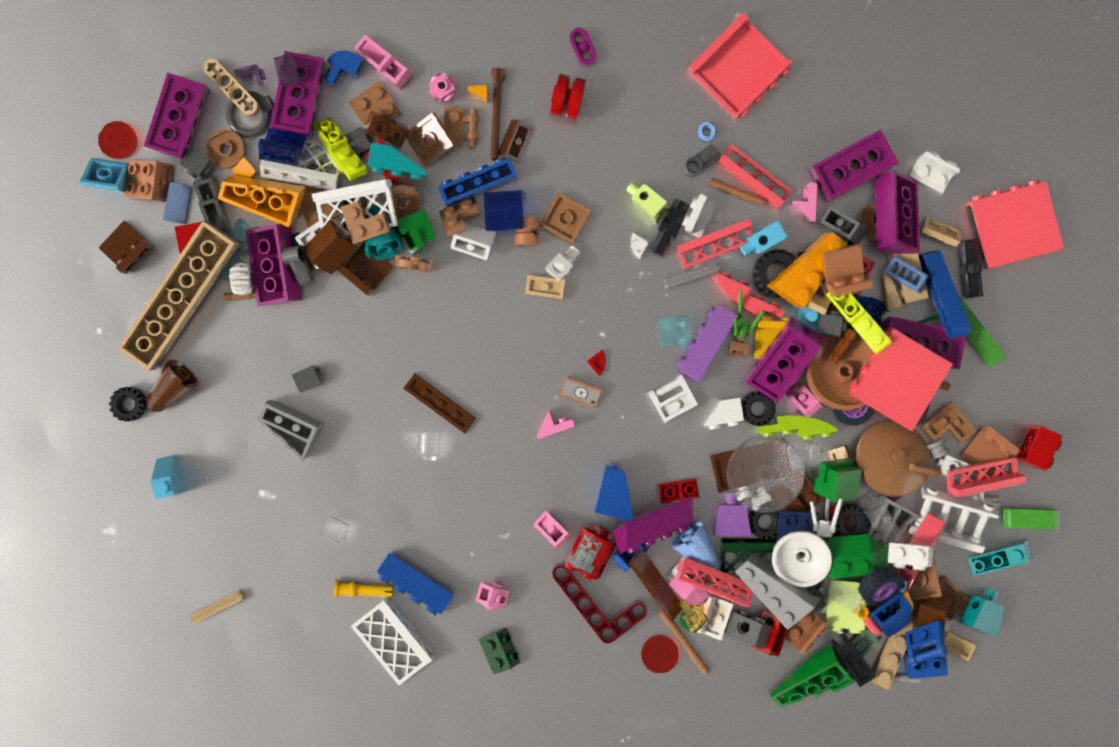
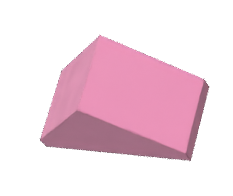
[668,571,710,609]

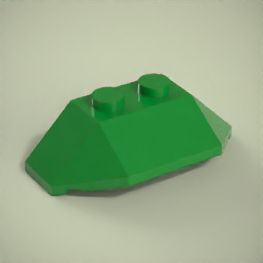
[825,533,891,578]

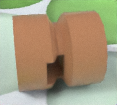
[514,217,539,246]

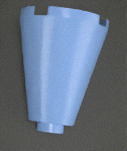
[672,521,722,571]

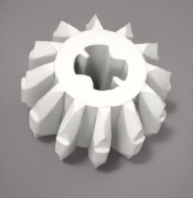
[229,262,254,295]

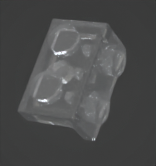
[792,441,831,484]

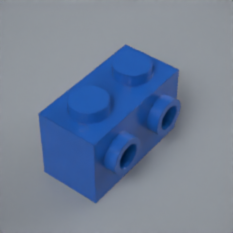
[905,645,948,679]

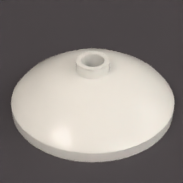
[772,531,831,587]

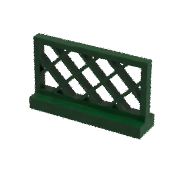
[721,538,777,579]

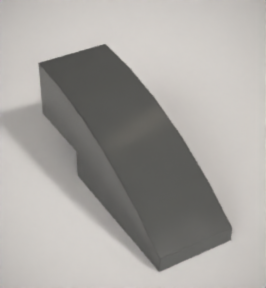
[193,175,230,234]

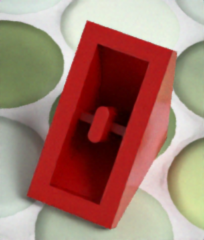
[175,222,202,254]

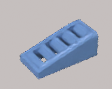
[884,256,928,293]

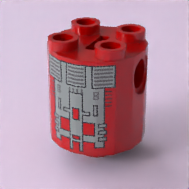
[565,525,617,581]

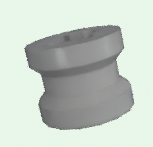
[927,438,950,459]

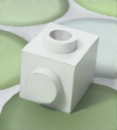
[935,455,969,481]

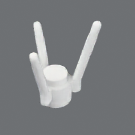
[810,499,842,537]

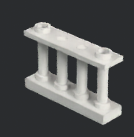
[908,485,999,554]

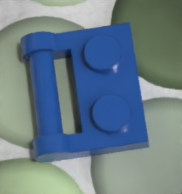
[906,621,948,666]

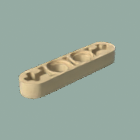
[203,59,260,117]

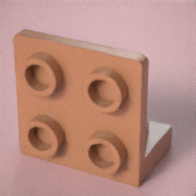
[125,160,173,203]
[823,244,872,297]
[961,426,1020,476]
[785,614,826,654]

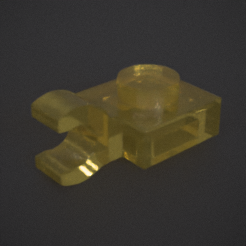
[679,599,709,633]

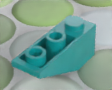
[367,142,428,180]
[967,539,1033,576]

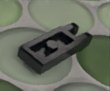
[830,632,876,687]

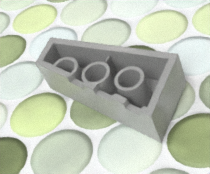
[735,553,821,630]

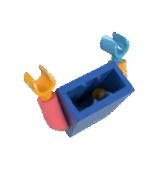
[853,580,914,638]

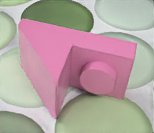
[791,182,817,223]
[785,381,823,418]
[537,411,575,439]
[533,511,570,548]

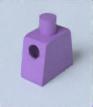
[713,493,751,536]

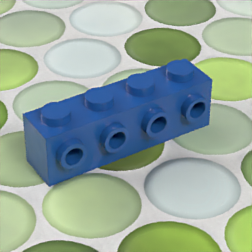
[438,157,517,207]
[377,553,454,616]

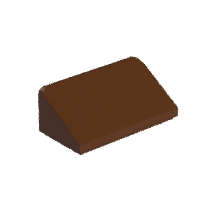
[498,119,533,163]

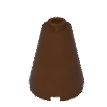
[146,359,198,412]

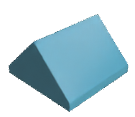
[79,158,129,193]

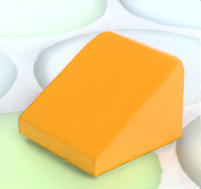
[467,85,488,103]
[232,157,259,178]

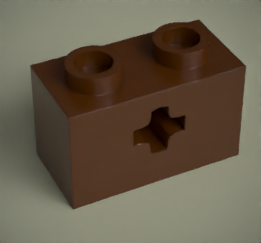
[364,110,409,148]

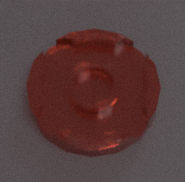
[98,121,138,160]
[641,634,679,673]

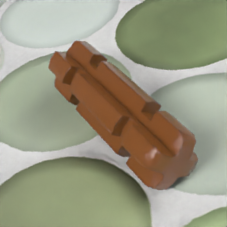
[828,328,857,364]

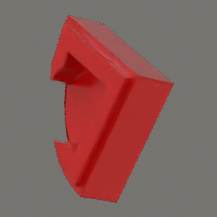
[587,350,606,376]

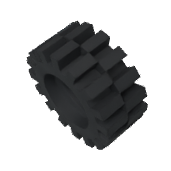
[109,387,147,422]
[741,391,776,426]
[748,504,779,540]
[830,504,869,536]

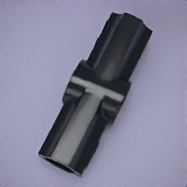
[650,198,690,257]
[959,239,984,298]

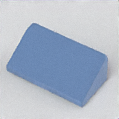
[163,182,192,224]

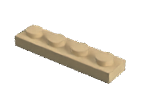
[870,616,917,690]

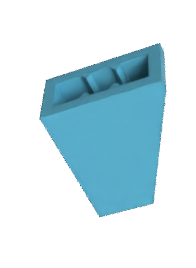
[151,455,185,499]

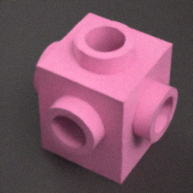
[429,73,457,103]
[475,581,510,611]

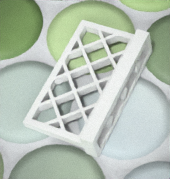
[260,132,341,190]
[312,179,398,235]
[351,597,436,685]

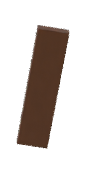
[403,373,476,434]
[628,550,684,620]

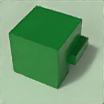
[394,209,436,255]
[814,458,862,502]

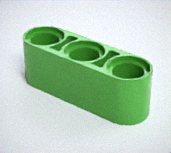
[1003,507,1059,530]

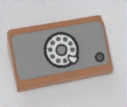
[560,377,602,408]

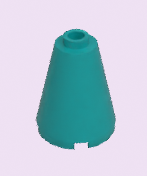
[365,204,403,260]

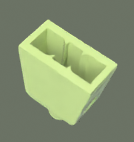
[626,182,669,224]

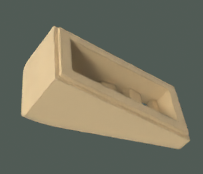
[881,272,903,312]

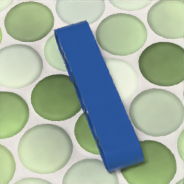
[919,250,971,339]

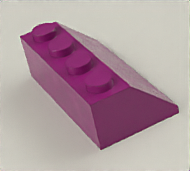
[875,170,920,254]
[245,224,302,307]
[612,497,694,554]

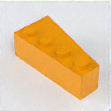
[218,175,306,227]
[767,232,847,308]

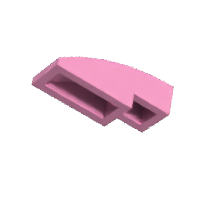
[353,35,412,89]

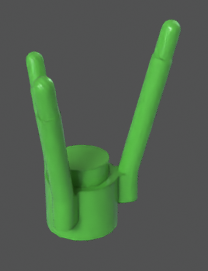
[733,290,765,338]

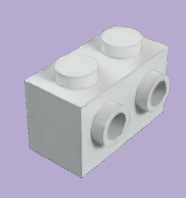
[450,221,496,260]
[888,543,933,570]

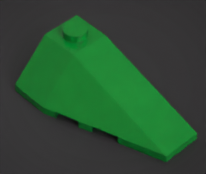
[770,645,855,707]

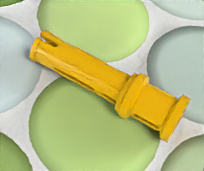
[334,580,393,598]

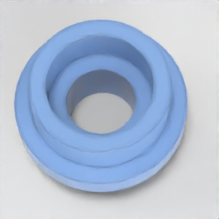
[697,122,717,141]

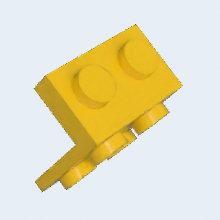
[753,316,789,360]

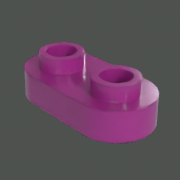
[570,28,596,66]

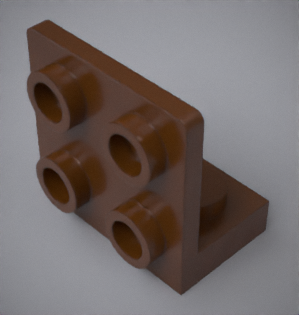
[99,221,153,274]
[337,243,393,296]

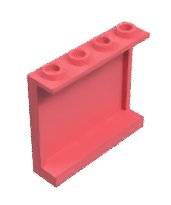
[688,12,792,118]
[967,180,1064,269]
[849,327,953,431]

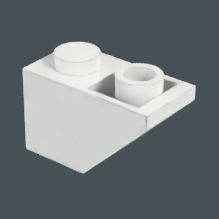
[704,397,744,429]

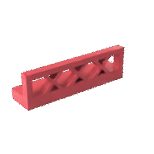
[717,144,792,209]
[676,219,753,269]
[947,456,1026,498]
[677,557,753,607]

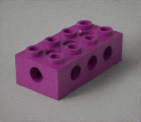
[270,51,326,137]
[144,72,209,160]
[809,130,899,202]
[746,316,824,403]
[884,317,966,369]

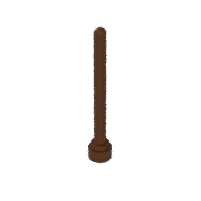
[490,68,506,161]

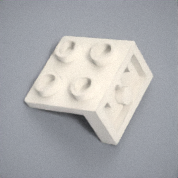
[908,151,960,194]

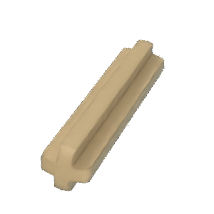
[190,591,244,624]

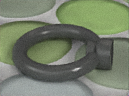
[226,91,274,137]

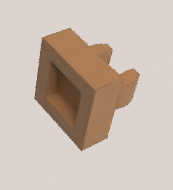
[728,337,750,358]

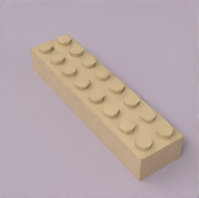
[117,221,240,371]

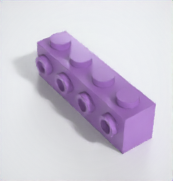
[677,304,738,382]

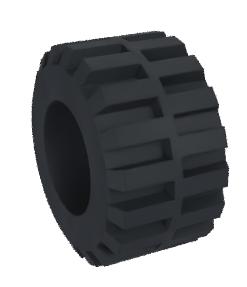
[752,249,798,298]

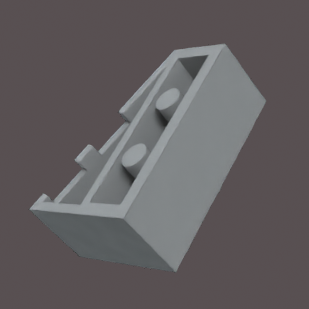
[257,399,322,462]
[863,495,920,548]

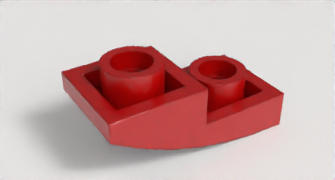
[656,478,699,503]

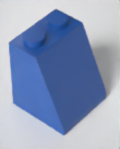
[594,463,633,521]

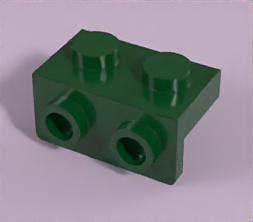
[478,628,520,675]

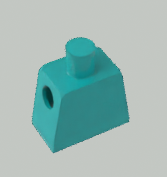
[959,588,1004,637]

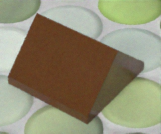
[305,220,358,275]
[916,594,955,639]

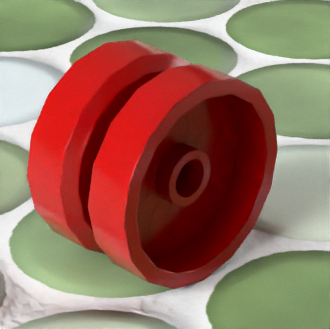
[550,73,586,121]

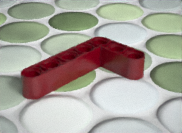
[552,563,647,643]

